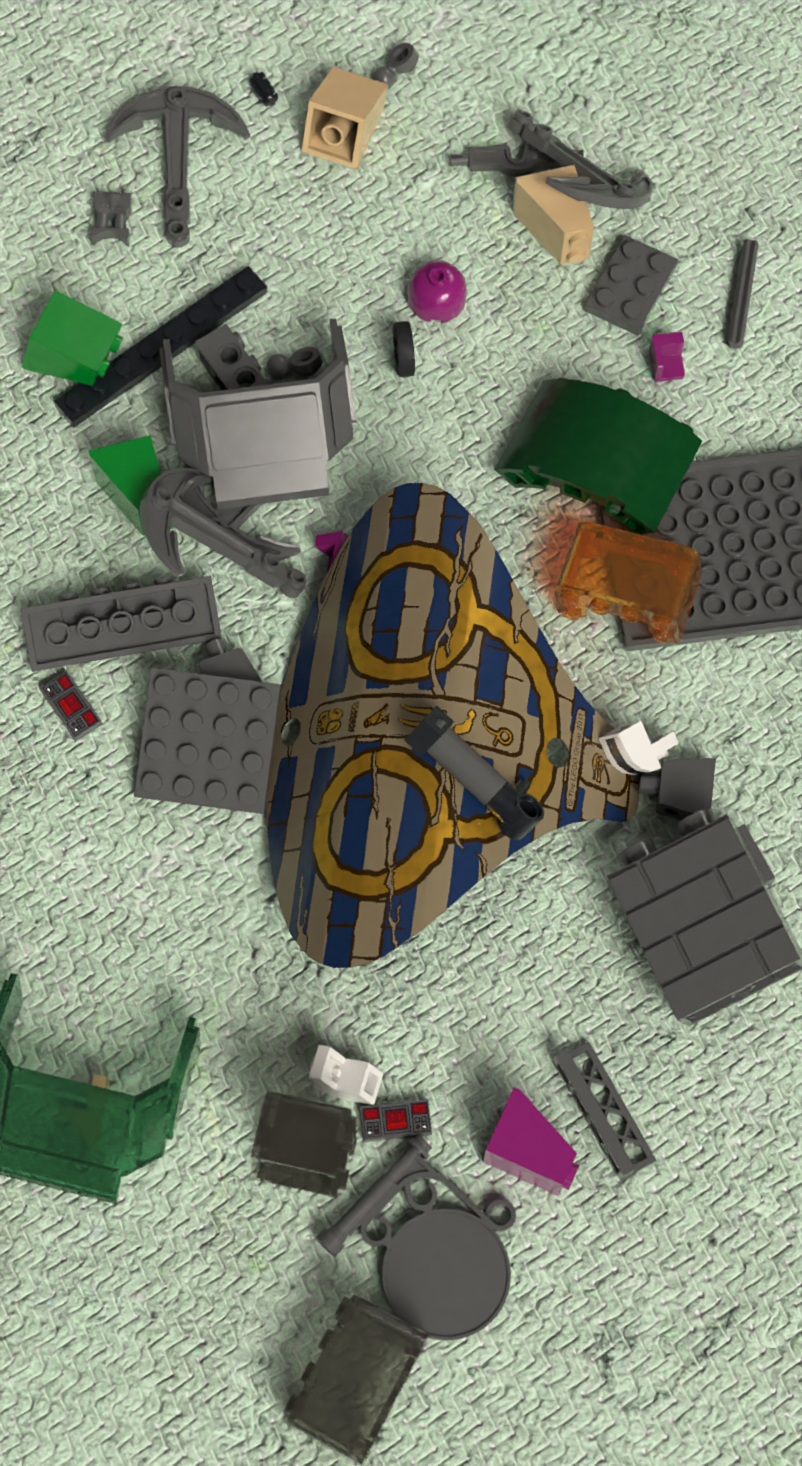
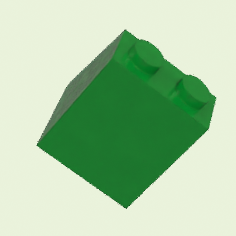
[22,290,123,386]
[89,436,174,536]

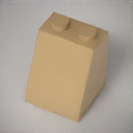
[302,67,388,170]
[513,165,594,264]

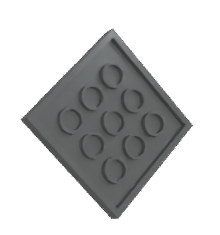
[134,667,281,814]

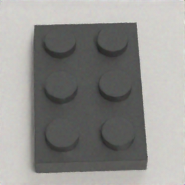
[584,235,679,336]

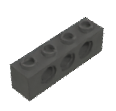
[195,324,274,390]

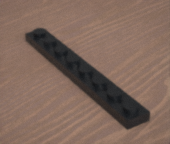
[54,266,268,428]

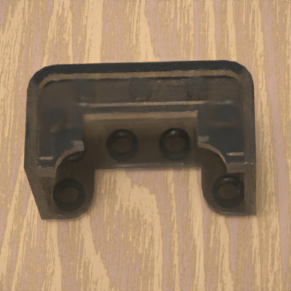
[250,1090,358,1198]
[283,1293,430,1466]

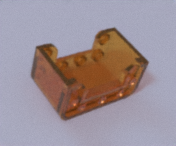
[554,522,702,644]

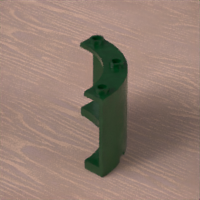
[494,377,702,535]

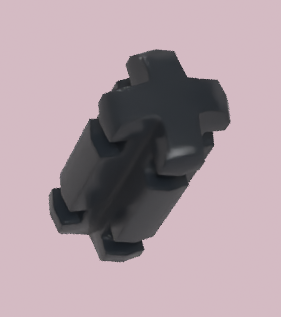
[249,72,278,107]

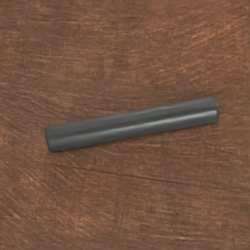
[726,239,759,349]

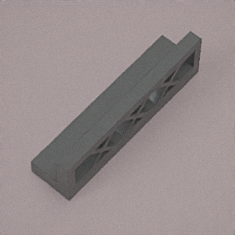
[553,1042,657,1181]

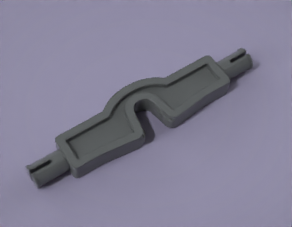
[450,144,584,176]

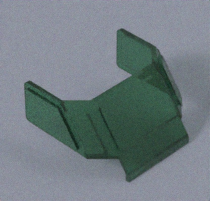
[0,973,200,1205]

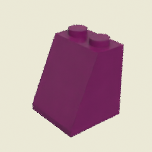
[483,1087,579,1196]

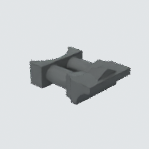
[90,192,132,247]

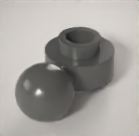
[372,43,419,90]
[267,347,323,378]

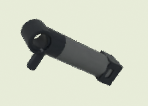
[404,706,544,840]

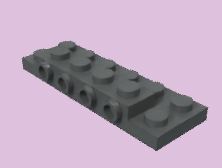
[20,576,222,672]

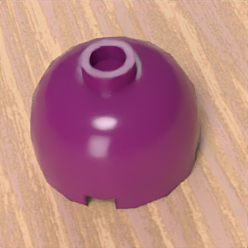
[407,260,467,323]

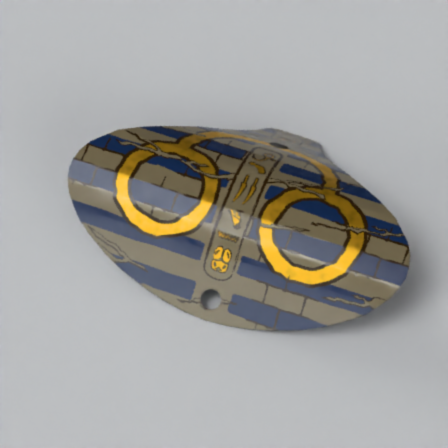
[266,483,641,968]

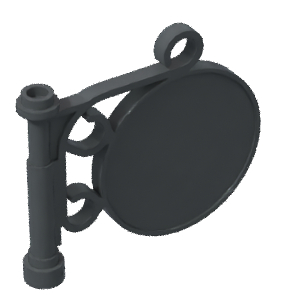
[315,1134,516,1341]

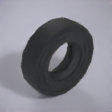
[393,321,415,377]

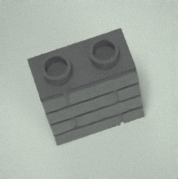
[607,808,802,1026]

